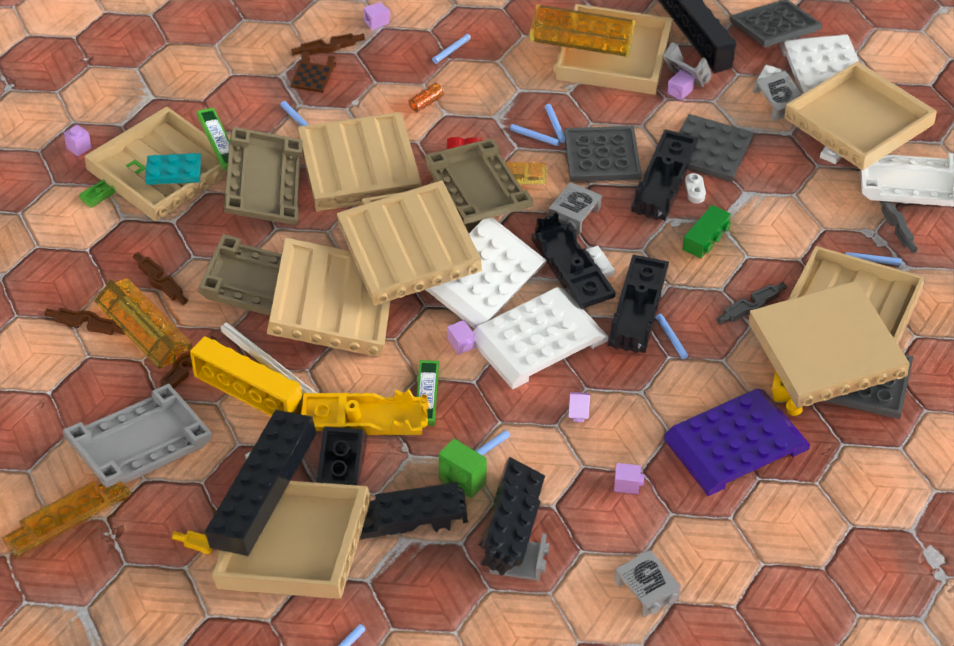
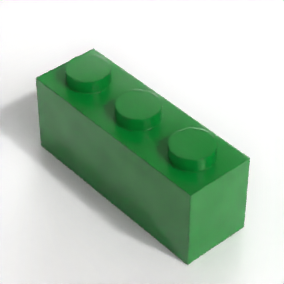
[682,205,731,259]

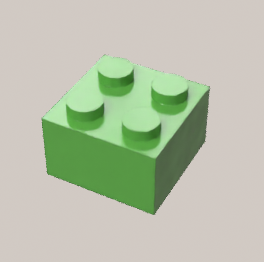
[439,438,487,499]

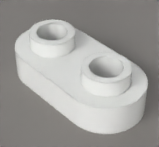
[685,173,706,203]

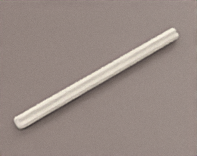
[221,323,317,396]

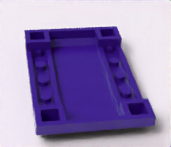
[664,389,810,496]

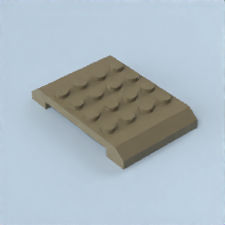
[223,127,302,225]
[425,138,534,224]
[199,234,282,316]

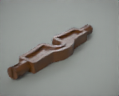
[291,33,365,56]
[133,252,188,305]
[45,308,127,335]
[158,336,217,389]

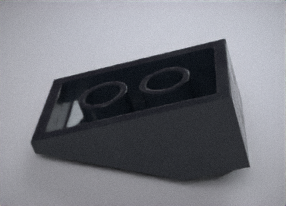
[317,427,367,486]

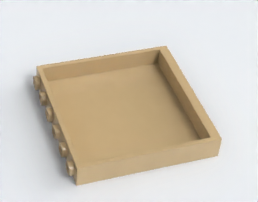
[554,4,673,95]
[784,61,937,170]
[749,281,910,408]
[211,481,371,599]

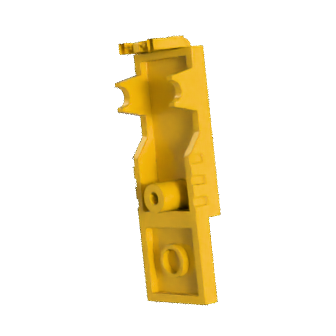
[301,389,429,435]

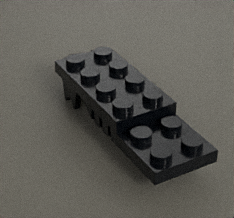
[631,129,698,221]
[532,213,616,309]
[608,255,669,353]
[478,457,545,576]
[359,482,468,540]

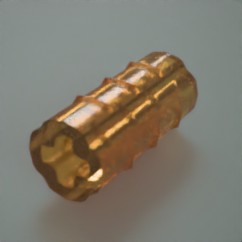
[409,83,444,112]

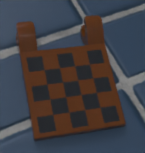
[290,51,336,93]

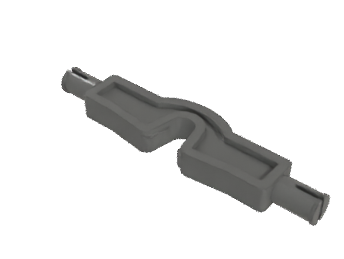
[879,201,918,253]
[716,282,787,325]

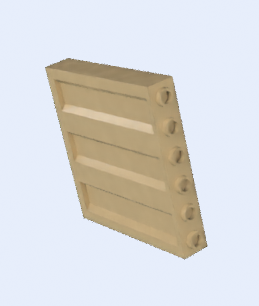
[84,106,227,222]
[298,112,422,212]
[337,180,482,306]
[266,237,390,357]
[788,246,925,344]

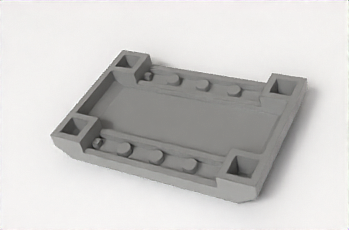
[63,384,212,489]

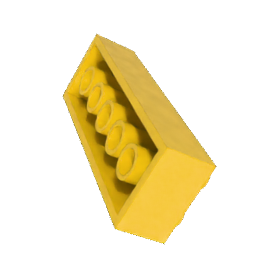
[190,336,302,416]

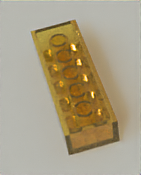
[529,4,636,57]

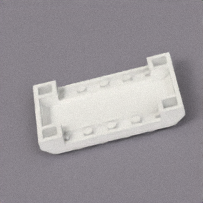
[779,35,859,95]
[860,153,954,206]
[425,217,547,329]
[473,287,608,390]

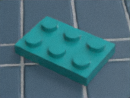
[145,153,202,185]

